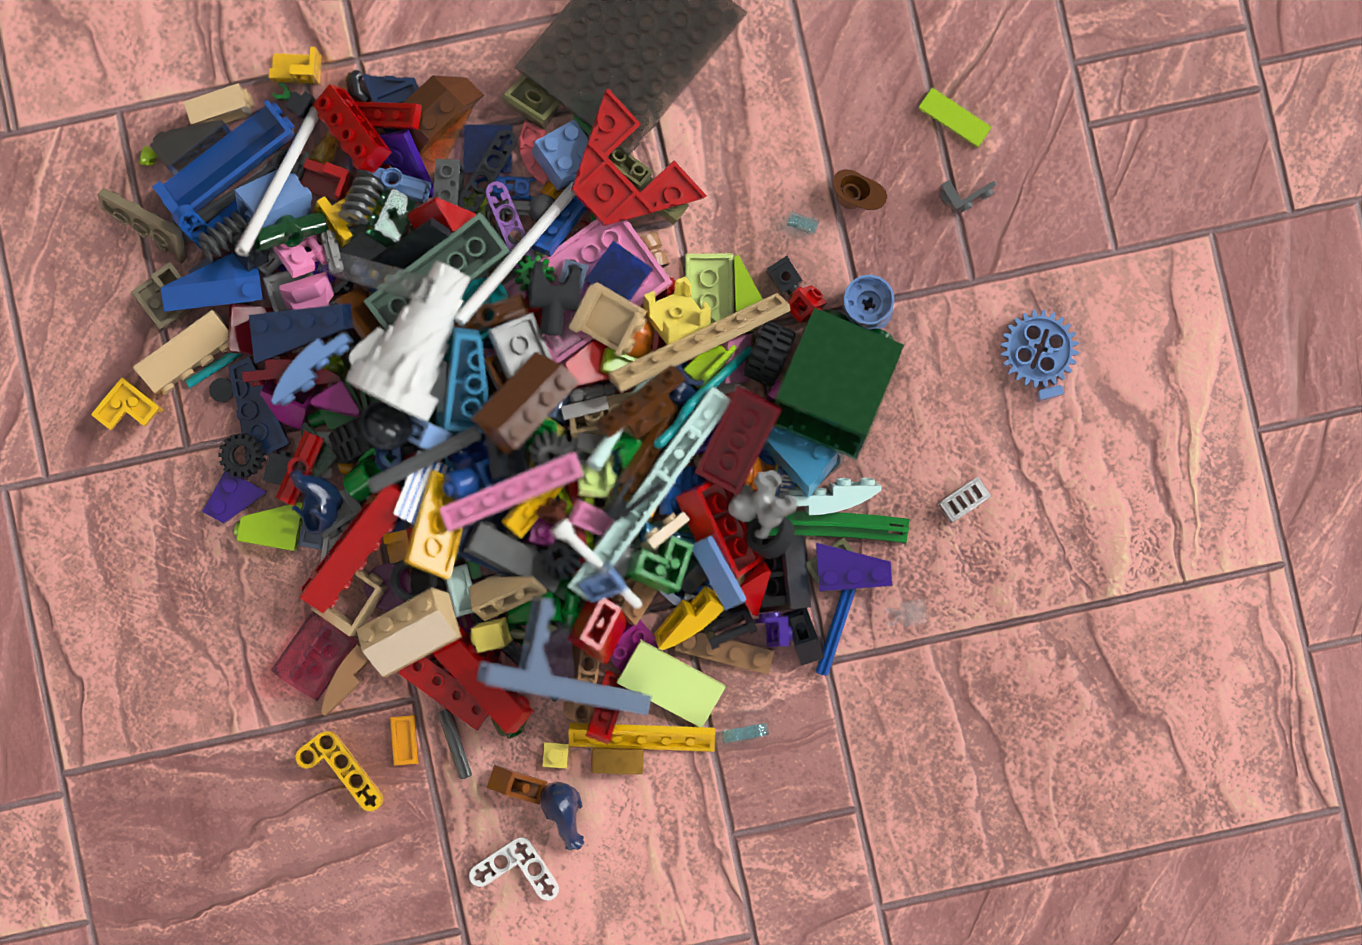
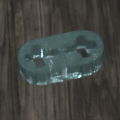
[722,723,769,743]

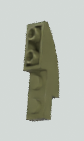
[607,146,689,225]

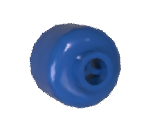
[442,466,481,501]

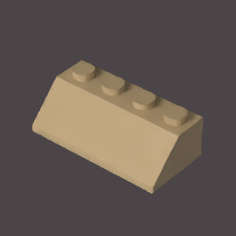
[133,310,228,395]
[356,588,461,678]

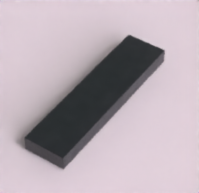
[369,218,450,278]

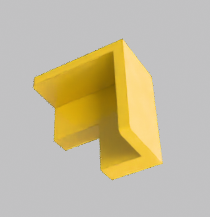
[269,46,321,85]
[91,377,164,430]

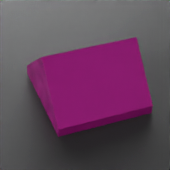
[310,381,363,418]

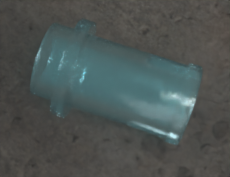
[787,211,819,235]

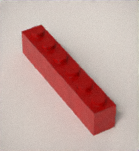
[299,483,411,614]
[432,626,534,733]

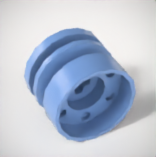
[843,274,895,330]

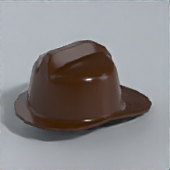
[832,169,887,210]

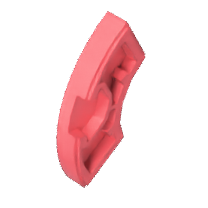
[519,120,549,186]

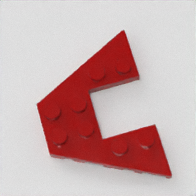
[571,88,707,226]

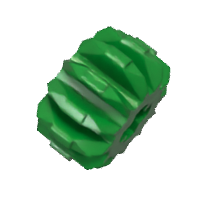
[514,255,555,292]

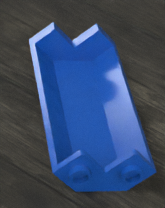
[152,99,295,220]

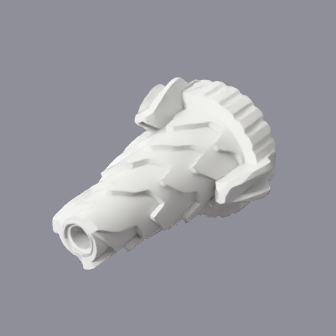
[346,261,470,422]

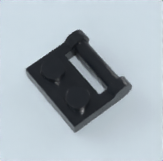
[703,602,758,650]

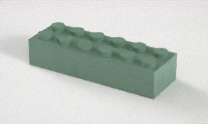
[364,213,511,330]

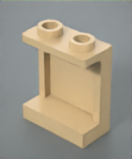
[569,283,647,357]

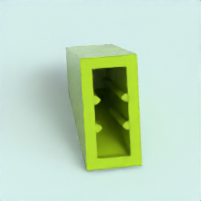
[234,502,304,552]

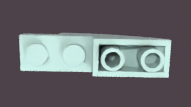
[782,478,882,515]

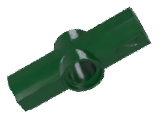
[254,211,328,251]

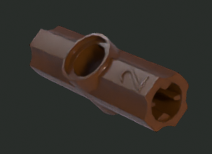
[454,294,528,332]

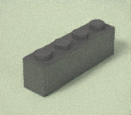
[462,521,561,593]

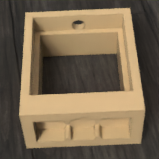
[183,83,255,133]
[311,569,388,636]

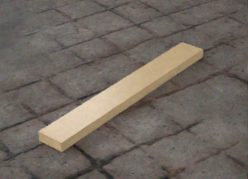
[608,293,791,392]

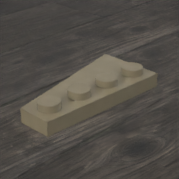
[98,188,187,264]

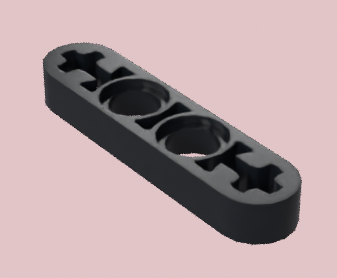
[459,130,517,213]

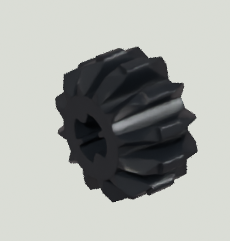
[540,538,583,580]

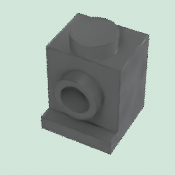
[570,432,605,465]

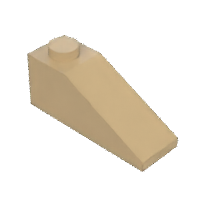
[469,577,547,621]

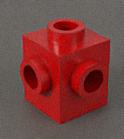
[788,285,827,323]

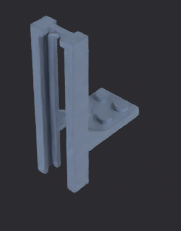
[476,596,652,715]

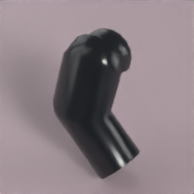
[346,70,371,102]

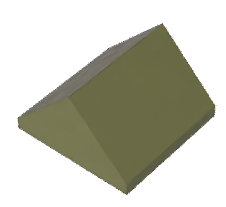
[502,73,564,130]

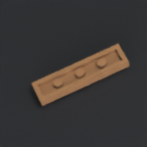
[675,632,774,675]

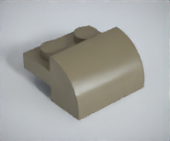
[131,262,194,331]

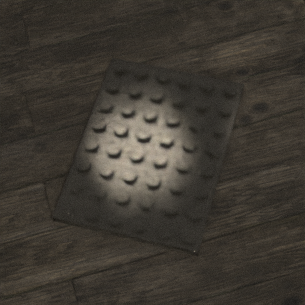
[515,0,747,157]

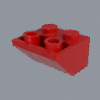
[567,598,628,665]

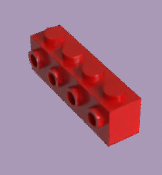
[313,84,392,173]
[398,654,489,731]

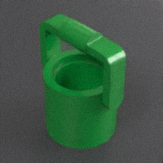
[343,447,390,501]

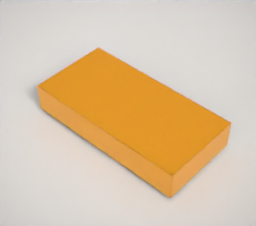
[390,715,419,766]

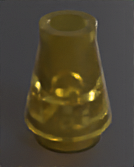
[311,130,338,165]

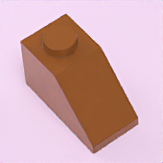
[487,765,547,805]

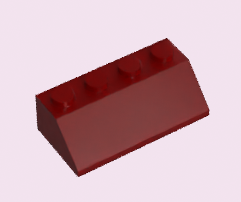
[676,480,764,579]

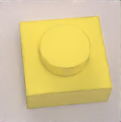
[543,742,569,769]

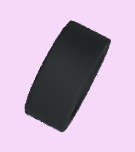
[746,515,795,559]
[390,559,438,602]

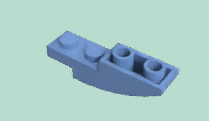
[271,333,353,406]

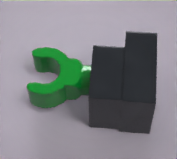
[272,82,316,120]

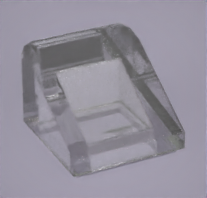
[543,320,581,357]

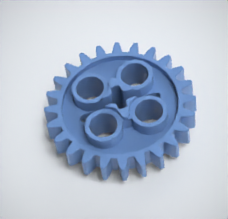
[1000,310,1079,388]

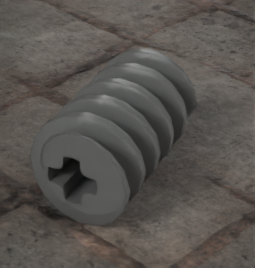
[338,170,384,225]
[198,212,248,262]

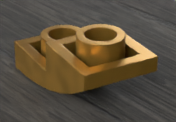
[591,748,644,774]

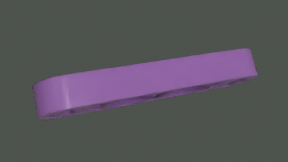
[486,181,535,269]

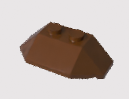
[398,75,484,156]

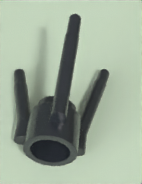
[603,469,663,521]

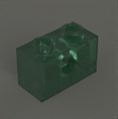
[363,187,416,247]

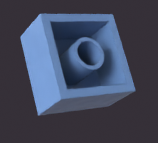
[532,119,588,191]

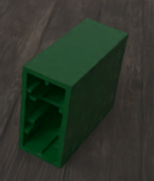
[774,307,904,460]

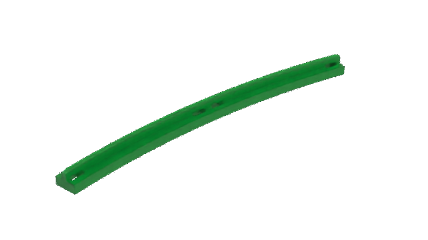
[593,511,910,549]

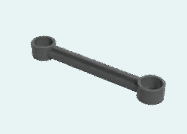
[172,149,300,242]

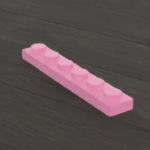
[440,453,584,532]

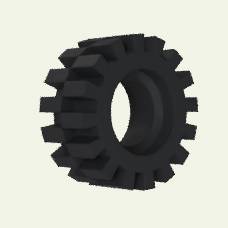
[218,434,266,477]

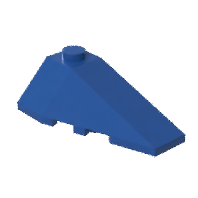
[160,253,263,312]

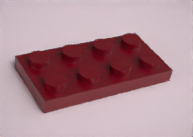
[695,386,782,495]

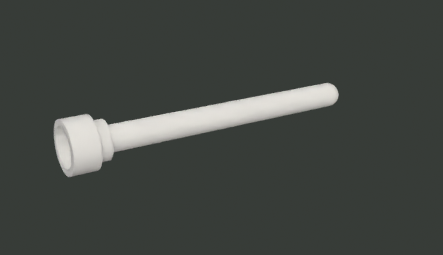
[551,518,642,608]

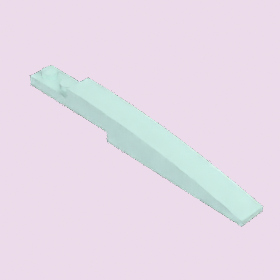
[568,386,731,601]

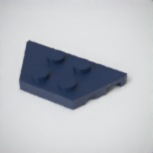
[362,74,419,133]

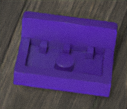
[753,612,792,647]

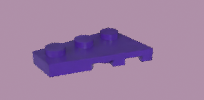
[380,129,434,198]
[816,543,893,592]

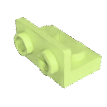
[577,454,616,498]

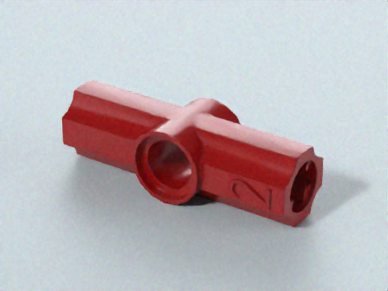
[275,431,325,506]

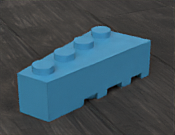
[442,328,488,434]
[763,426,838,498]

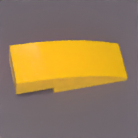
[653,586,724,650]

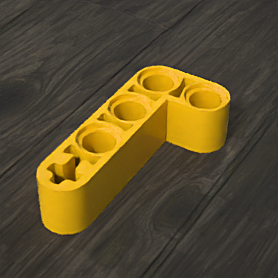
[296,731,384,811]

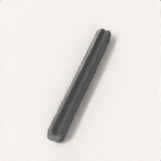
[367,426,481,493]

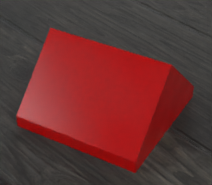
[408,197,476,233]

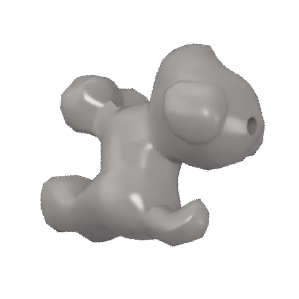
[728,470,797,540]

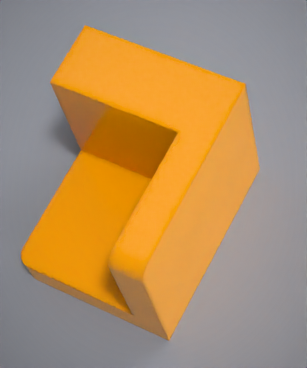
[383,530,409,564]

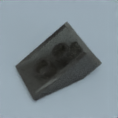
[150,119,231,175]

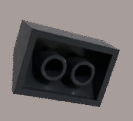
[752,535,811,613]

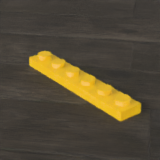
[569,722,715,752]

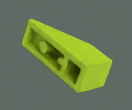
[734,254,773,334]

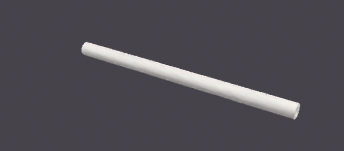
[236,106,319,256]
[454,182,575,325]

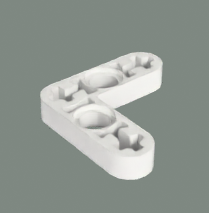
[469,837,559,901]

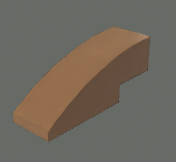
[321,644,370,716]

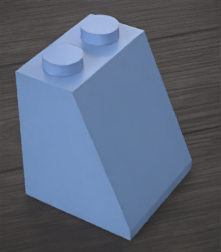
[235,169,313,250]

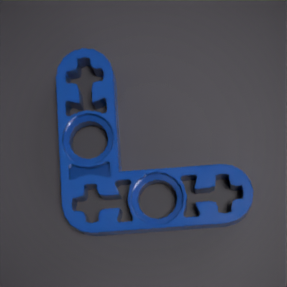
[173,200,238,250]

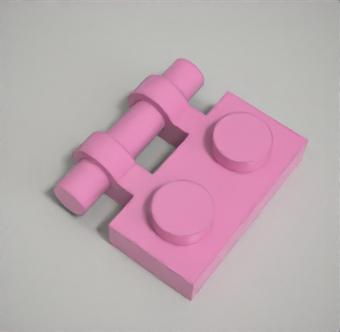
[272,235,328,278]

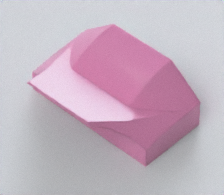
[279,272,334,310]

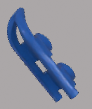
[475,176,535,201]

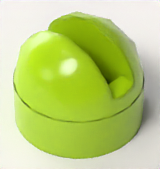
[139,146,158,166]

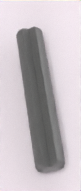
[438,709,472,779]

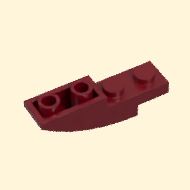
[242,359,344,391]

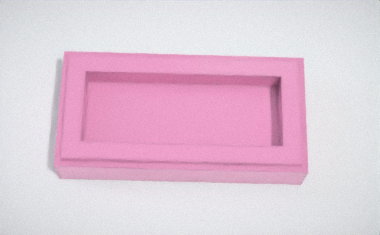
[568,499,613,537]

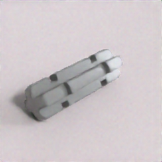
[321,230,344,275]
[569,383,616,402]

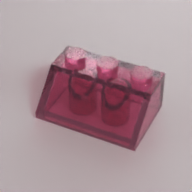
[271,610,359,701]

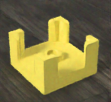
[643,277,711,345]

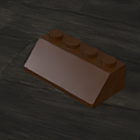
[471,352,579,454]

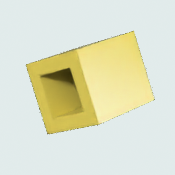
[471,617,512,652]

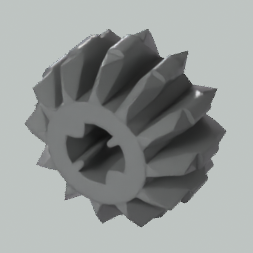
[530,430,571,468]

